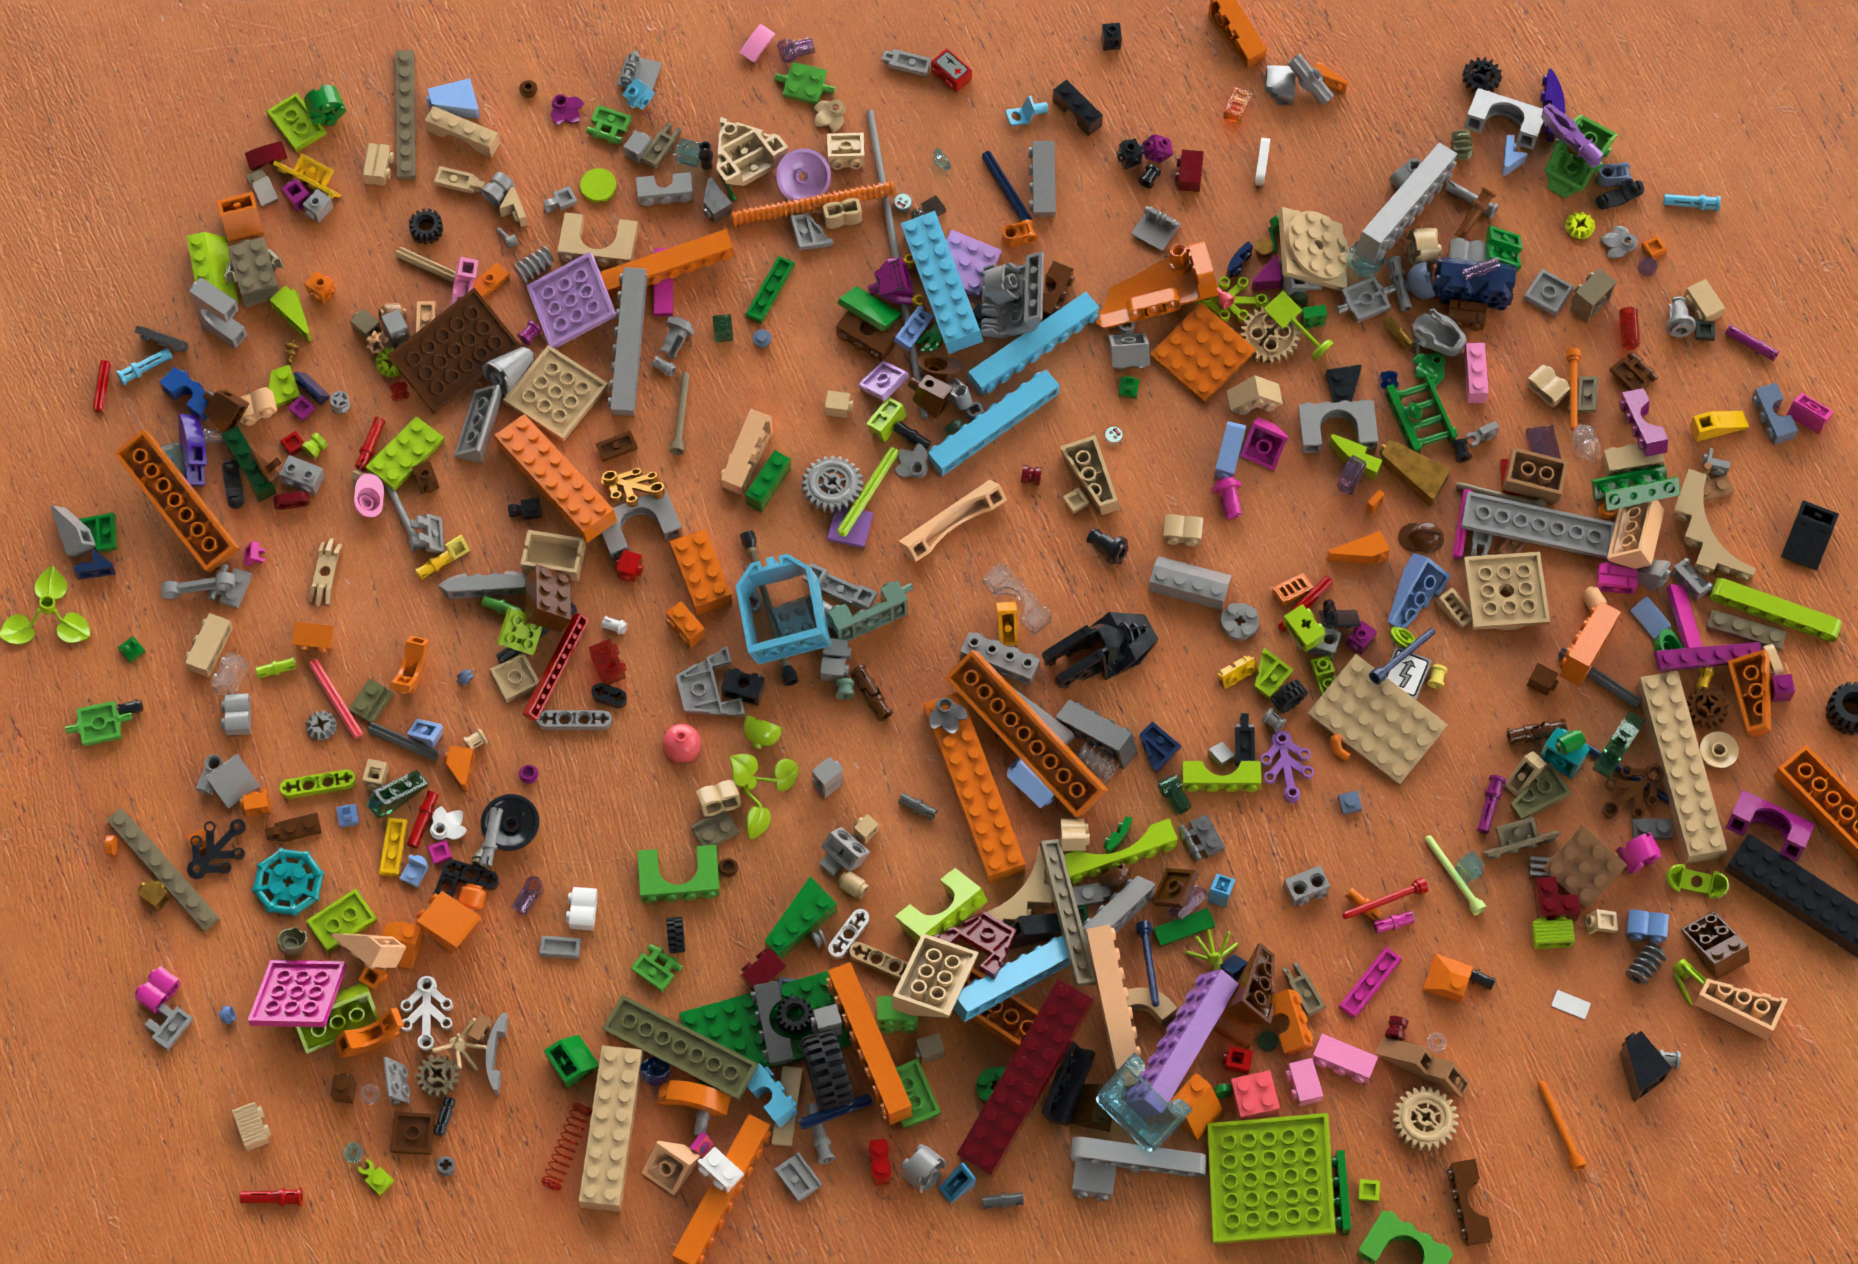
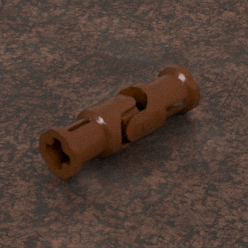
[850,664,893,721]
[1506,718,1568,745]

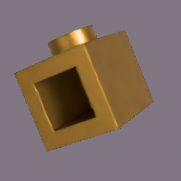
[137,878,171,913]

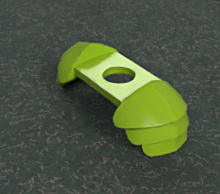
[1666,864,1729,899]

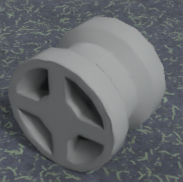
[330,391,351,414]

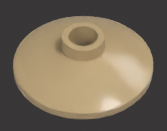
[1700,731,1739,768]

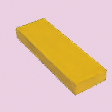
[379,818,408,877]

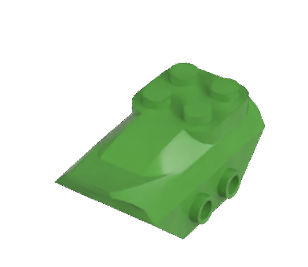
[1544,114,1618,198]

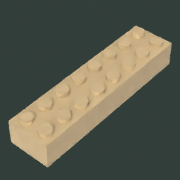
[579,1045,643,1212]

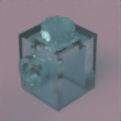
[674,138,700,168]
[1455,850,1486,883]

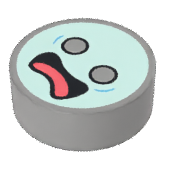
[894,193,912,212]

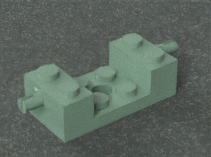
[827,580,914,641]

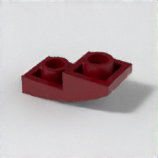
[245,141,287,171]

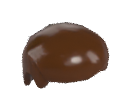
[1100,863,1131,889]

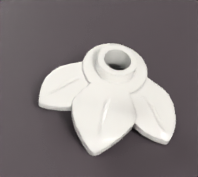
[430,806,467,840]

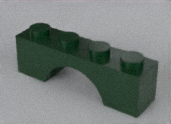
[221,425,276,502]

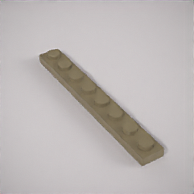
[396,50,416,180]
[106,808,220,932]
[1039,839,1097,987]

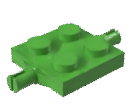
[774,62,836,104]
[65,701,133,747]

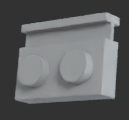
[775,1152,822,1203]

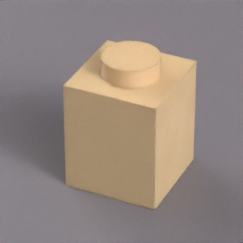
[825,390,853,418]

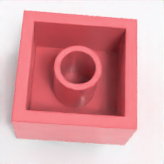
[1230,1070,1280,1121]

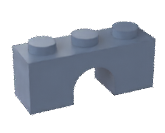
[1752,383,1798,445]

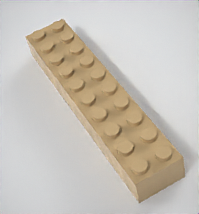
[1637,671,1727,864]

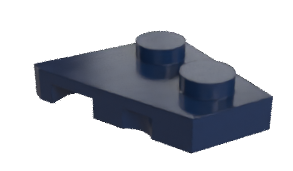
[1139,721,1181,773]

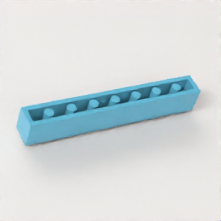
[968,292,1100,396]
[928,370,1060,476]
[953,930,1089,1022]

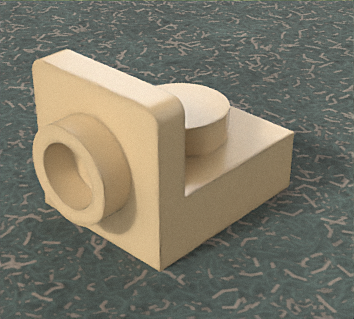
[1585,909,1618,934]

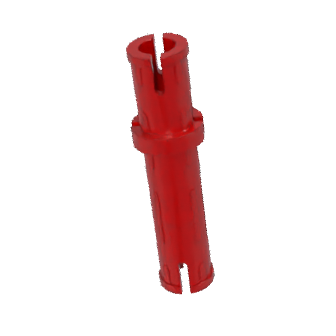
[354,417,386,471]
[406,790,439,849]

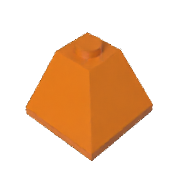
[382,921,424,970]
[1423,953,1473,1003]

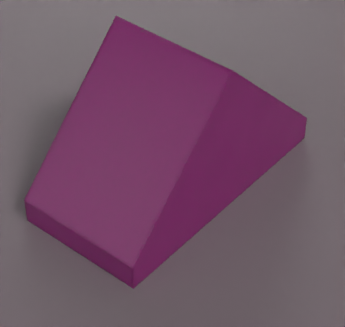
[1252,255,1282,291]

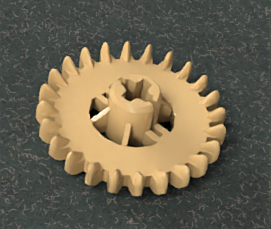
[1392,1086,1459,1152]

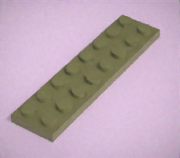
[602,995,759,1101]

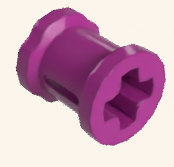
[517,320,542,345]

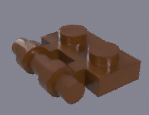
[1610,352,1658,391]

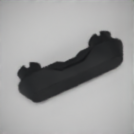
[1596,180,1644,210]
[222,458,244,509]

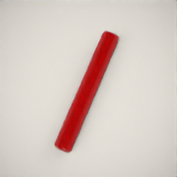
[1277,575,1333,632]

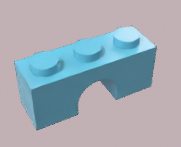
[747,1063,799,1127]

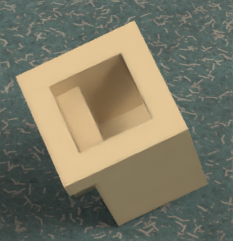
[362,759,389,791]

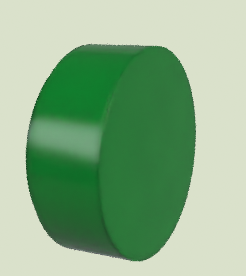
[1213,1084,1233,1099]

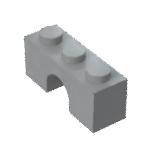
[636,172,693,206]

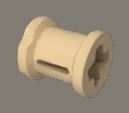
[463,728,488,751]

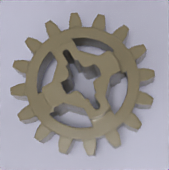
[416,1054,461,1098]

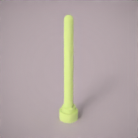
[1425,836,1487,916]

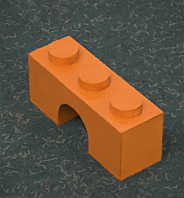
[1272,989,1313,1056]

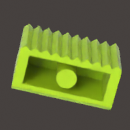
[1530,917,1575,949]

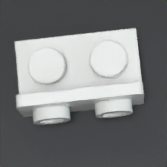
[697,1147,744,1193]

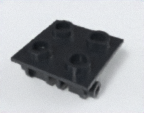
[1319,599,1361,629]

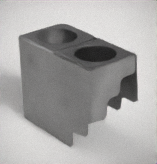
[1265,65,1295,105]

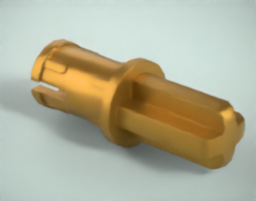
[1383,316,1415,350]

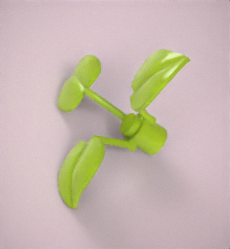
[0,566,90,645]
[729,754,798,840]

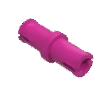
[1373,911,1415,934]

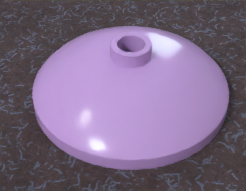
[776,148,831,201]

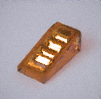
[1223,87,1252,124]

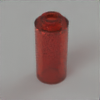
[1619,307,1640,350]

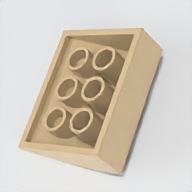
[892,933,978,1018]

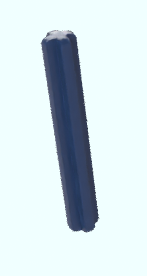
[798,1094,873,1130]

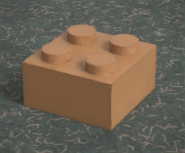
[466,1013,491,1044]

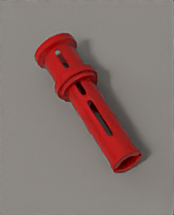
[240,1188,303,1206]

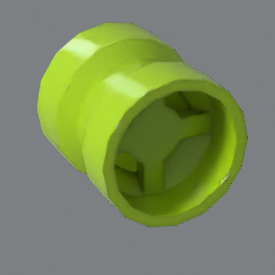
[301,433,328,459]

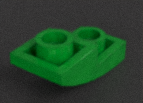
[1103,816,1132,854]

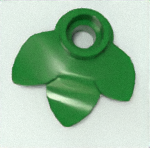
[1412,353,1446,385]

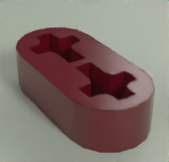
[273,491,310,510]

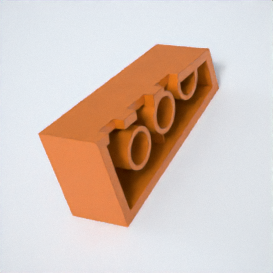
[1208,0,1267,68]
[1728,649,1771,738]

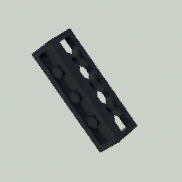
[1041,1041,1095,1126]

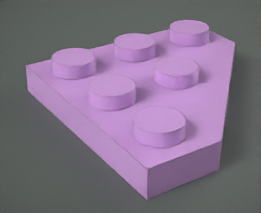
[946,230,1002,298]

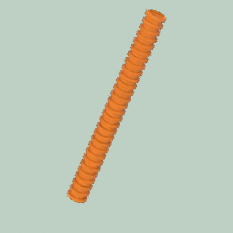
[731,180,895,227]

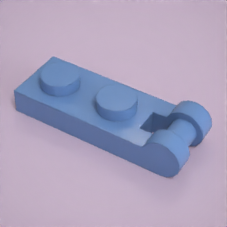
[893,305,934,351]

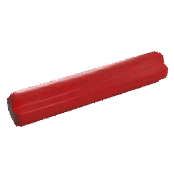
[93,360,111,413]

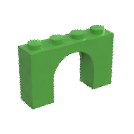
[638,845,720,903]
[1356,1210,1454,1264]

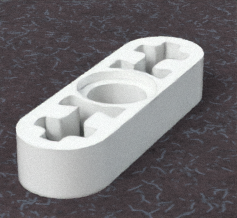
[1254,137,1270,186]
[828,909,869,960]

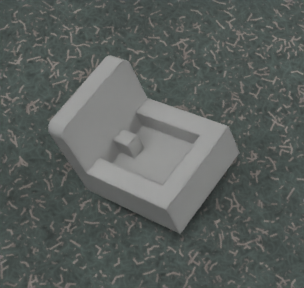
[1702,448,1730,477]

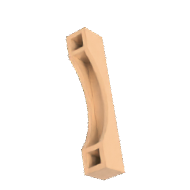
[899,480,1007,562]

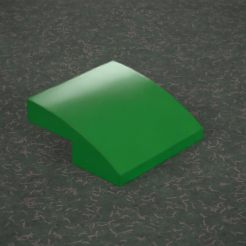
[1485,225,1523,272]

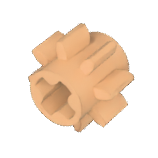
[366,331,389,354]

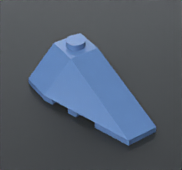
[1388,553,1451,629]

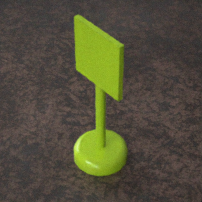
[1264,291,1334,361]

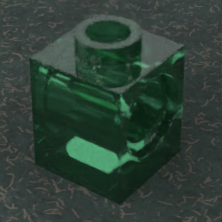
[712,314,734,343]

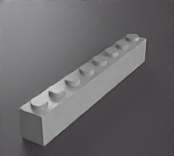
[608,267,648,416]

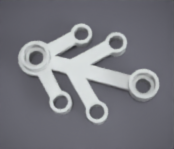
[401,976,453,1051]

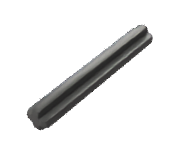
[368,722,439,761]

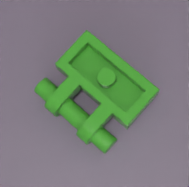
[586,105,632,144]
[631,944,683,993]

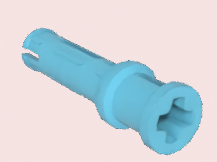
[1663,194,1721,212]
[116,348,173,386]

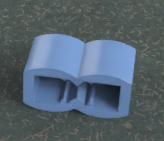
[1626,910,1669,944]

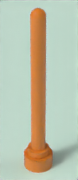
[1566,348,1581,431]
[1538,1081,1587,1171]

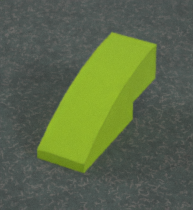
[1329,434,1382,480]

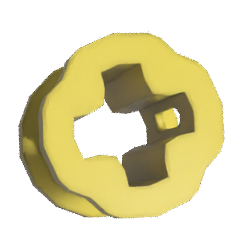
[1427,664,1448,689]

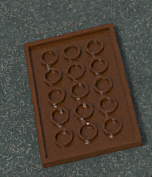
[387,288,521,414]

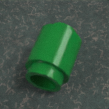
[1555,729,1586,756]

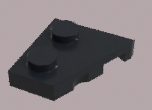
[1326,364,1362,403]

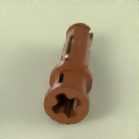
[1454,187,1496,239]

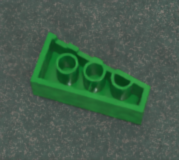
[765,876,837,959]

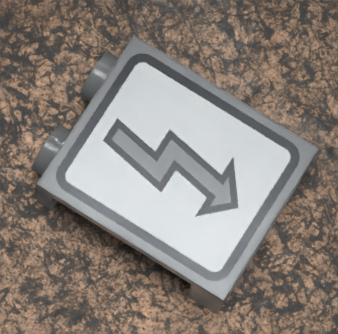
[1386,646,1432,700]

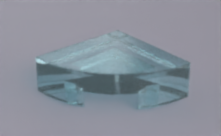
[933,148,951,172]

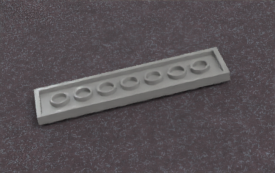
[1461,491,1615,560]

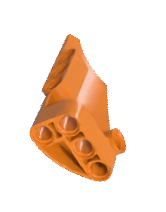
[1095,241,1219,329]

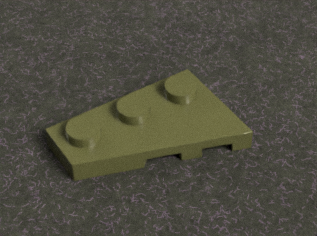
[1510,762,1571,820]

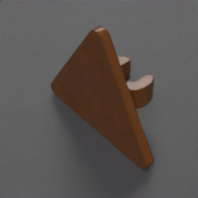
[250,449,282,483]

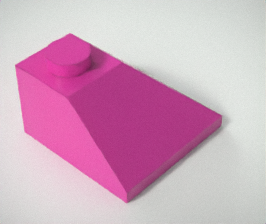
[1240,417,1288,471]

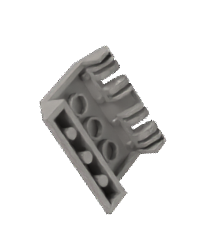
[981,251,1044,339]

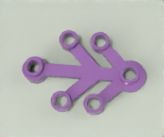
[1260,731,1314,803]

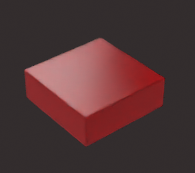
[280,431,304,456]

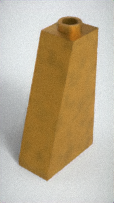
[1379,439,1451,507]

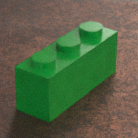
[745,450,791,512]

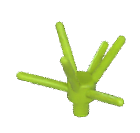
[1185,929,1238,971]

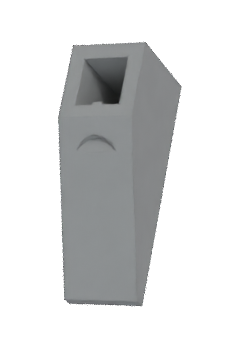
[50,505,96,557]

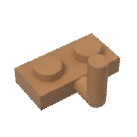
[1701,462,1734,503]

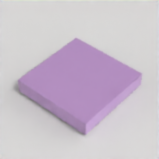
[858,360,910,401]

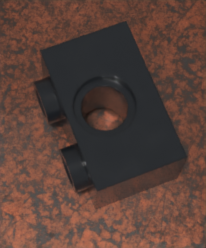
[721,668,765,706]

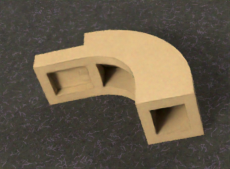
[1126,988,1177,1025]

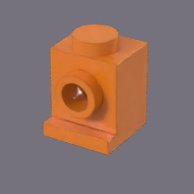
[240,788,270,816]

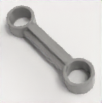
[161,572,235,599]

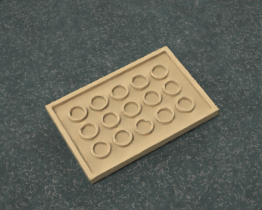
[1308,654,1448,786]

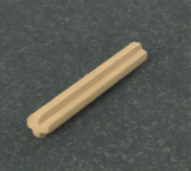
[396,247,455,283]

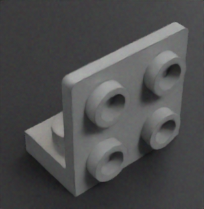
[772,594,817,637]

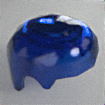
[640,1057,671,1086]

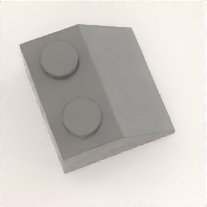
[1108,333,1150,369]

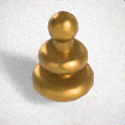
[284,339,300,364]

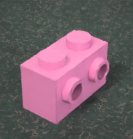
[1285,1058,1323,1107]

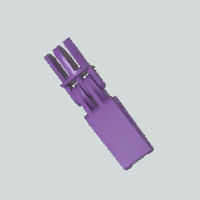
[1541,104,1603,167]

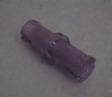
[1462,257,1501,280]

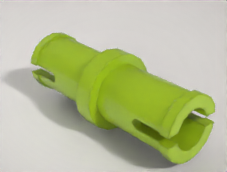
[256,657,297,679]

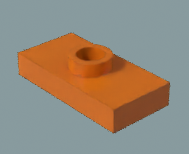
[472,263,510,299]

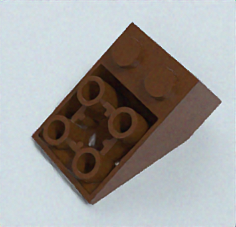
[1681,911,1750,979]

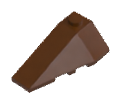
[1226,943,1275,1026]

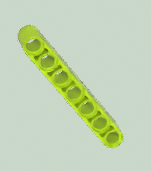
[1710,578,1842,642]

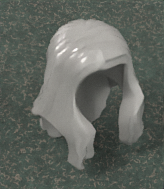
[1412,309,1466,357]

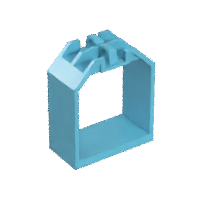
[736,554,831,665]

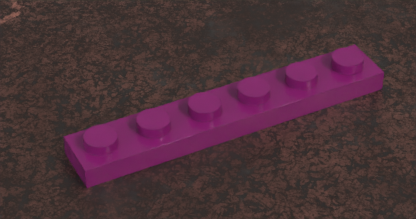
[1653,642,1762,672]

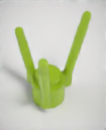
[1672,959,1707,1006]

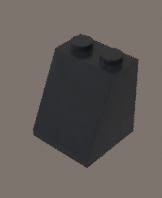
[1619,1031,1672,1102]

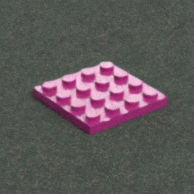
[248,960,347,1027]

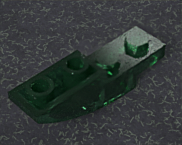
[1592,711,1646,779]

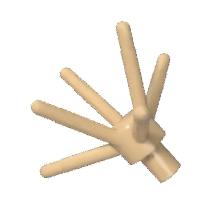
[432,1018,487,1071]

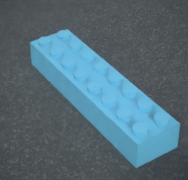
[900,211,984,354]

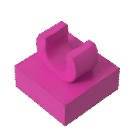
[243,541,266,566]

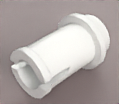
[602,616,627,635]

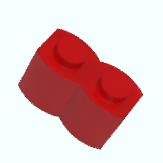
[869,1138,891,1186]

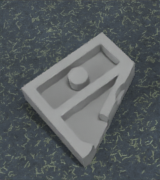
[790,213,834,251]

